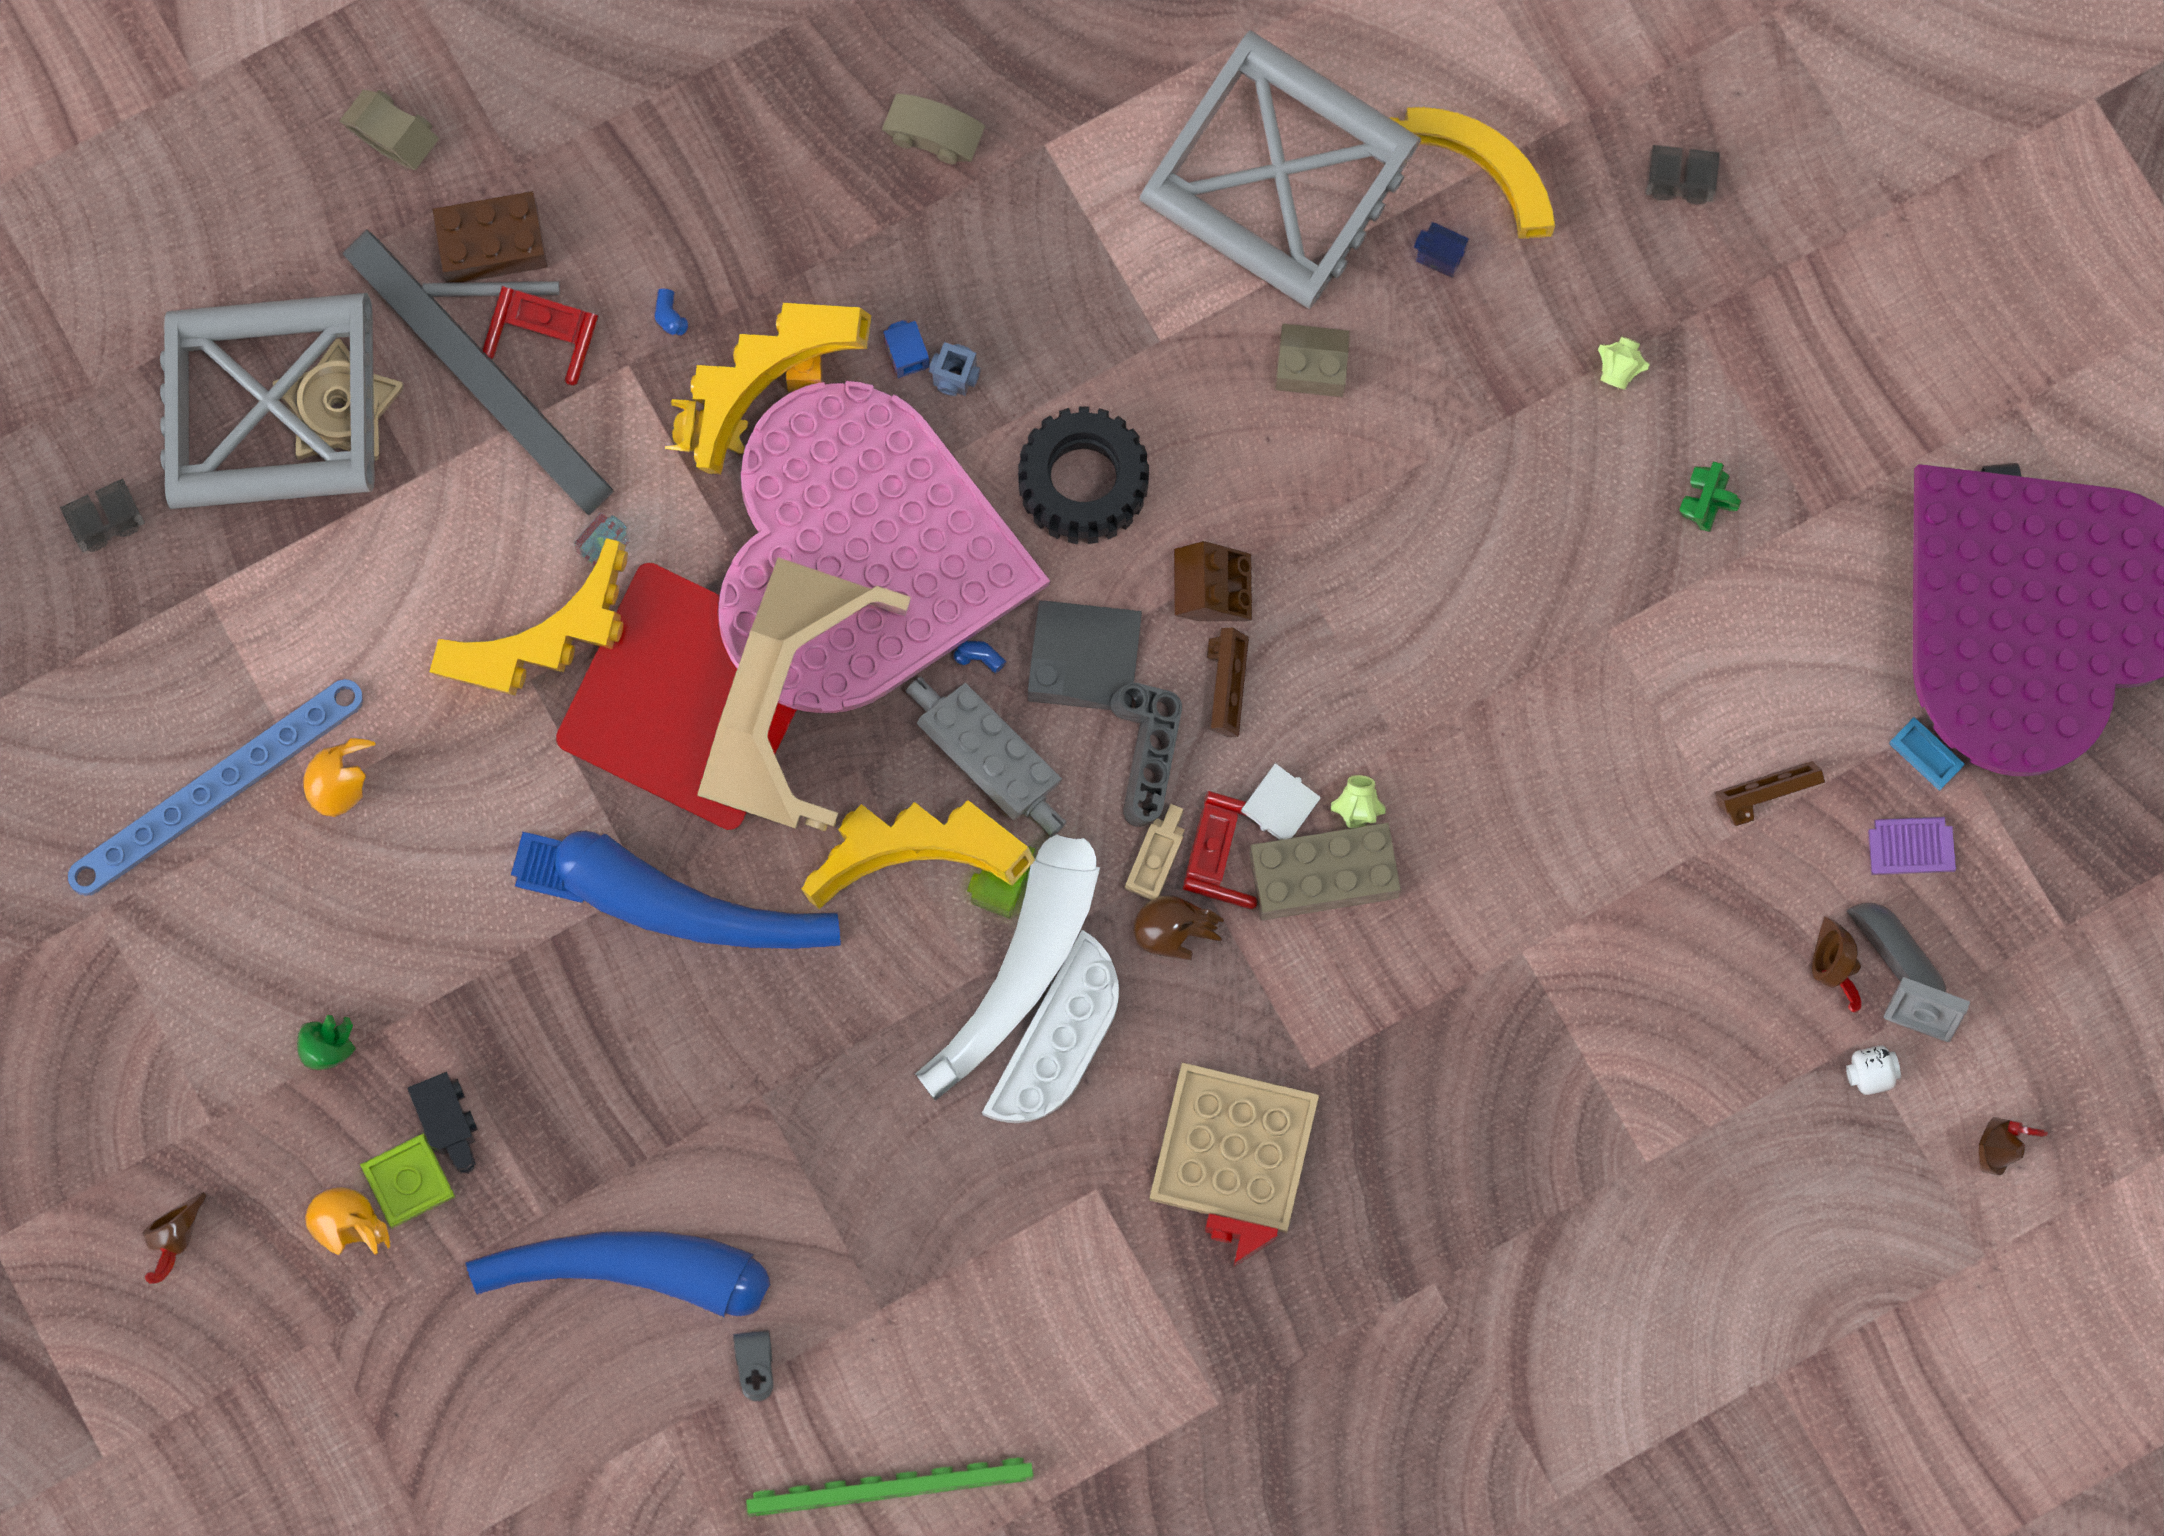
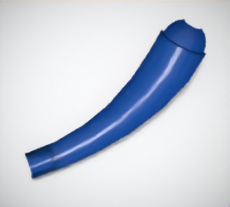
[555,830,841,949]
[466,1231,770,1317]

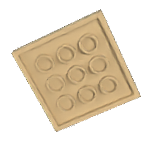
[1149,1063,1319,1233]

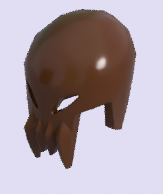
[1133,895,1224,960]

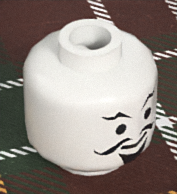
[1846,1045,1901,1095]

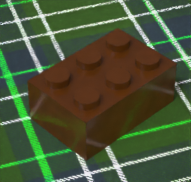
[432,191,548,283]

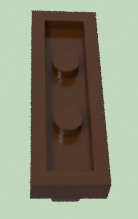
[1207,628,1249,737]
[1715,761,1825,826]

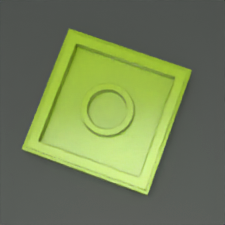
[360,1133,455,1229]

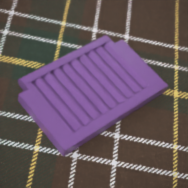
[1868,817,1956,875]

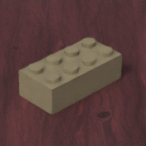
[1249,823,1401,921]

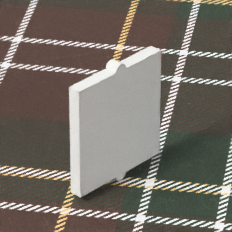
[1241,763,1321,840]

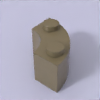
[339,90,439,170]
[882,94,985,164]

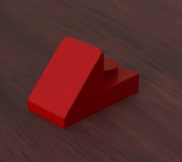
[1205,1213,1278,1267]

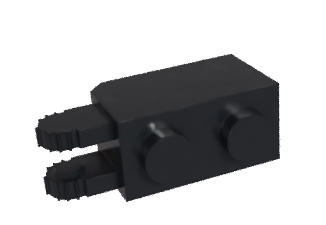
[407,1072,478,1174]

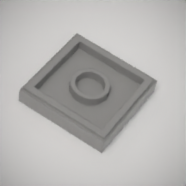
[1883,977,1970,1042]

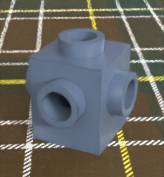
[929,342,981,396]

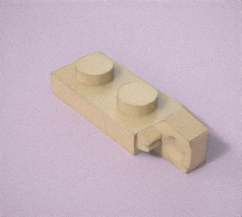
[1125,804,1185,900]

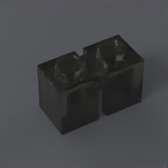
[1645,145,1720,204]
[60,478,145,552]

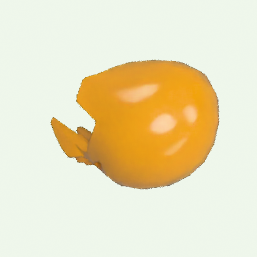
[303,738,376,817]
[305,1187,390,1255]

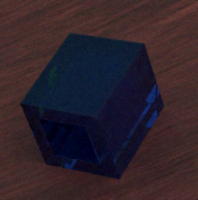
[1414,222,1469,278]

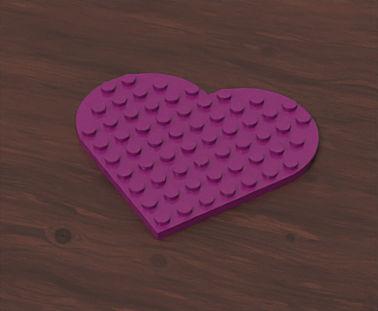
[1913,464,2164,776]

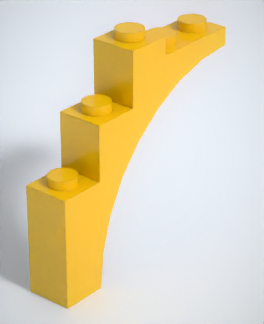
[690,303,871,475]
[429,538,628,696]
[801,800,1035,909]

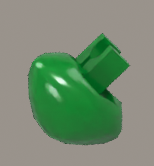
[297,1015,356,1070]

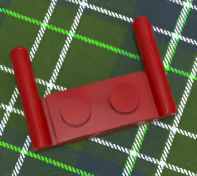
[482,286,599,386]
[1183,791,1258,910]

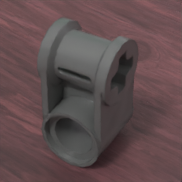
[733,1330,773,1402]

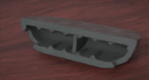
[1847,903,1946,992]

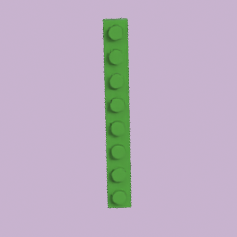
[746,1458,1033,1517]

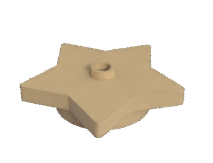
[273,339,403,461]

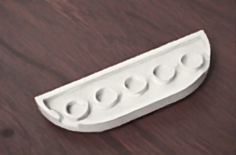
[982,930,1119,1123]

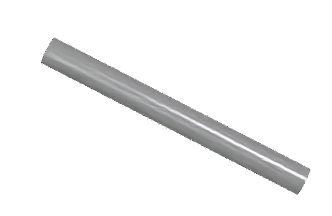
[423,281,560,297]

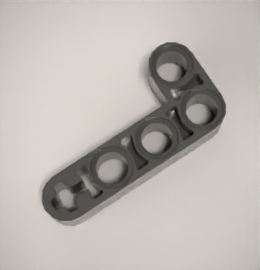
[1110,683,1182,827]

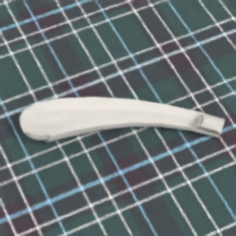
[915,834,1100,1101]

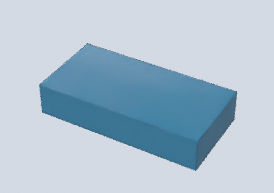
[1889,717,1965,791]

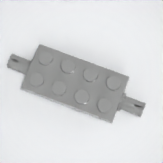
[906,677,1067,837]

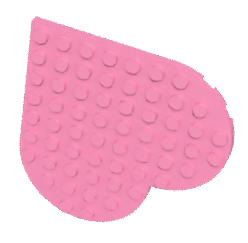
[718,381,1050,713]

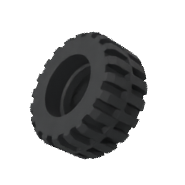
[1018,406,1149,544]

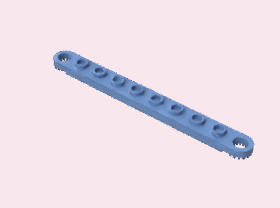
[68,679,363,896]

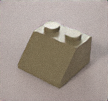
[1275,323,1350,397]

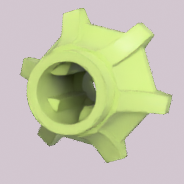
[1598,336,1650,390]
[1331,775,1386,829]

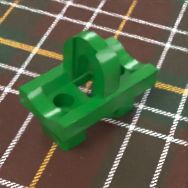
[1680,461,1741,532]

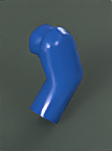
[655,289,688,336]
[953,641,1007,674]

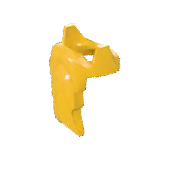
[665,399,748,454]

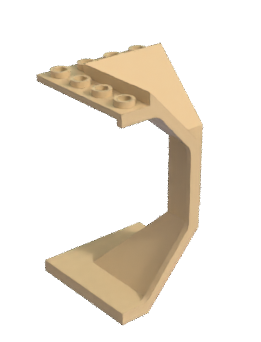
[697,557,911,831]

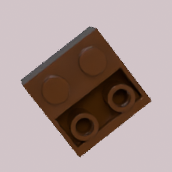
[1174,541,1252,622]

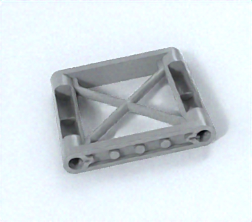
[1139,30,1421,309]
[160,293,375,509]

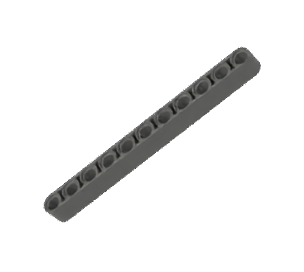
[343,229,614,515]

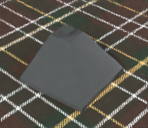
[1028,600,1142,710]

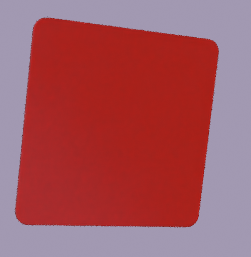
[556,563,797,830]

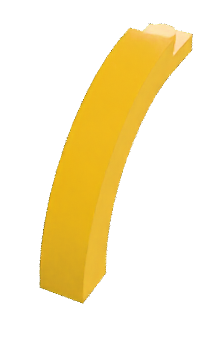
[1389,107,1555,239]

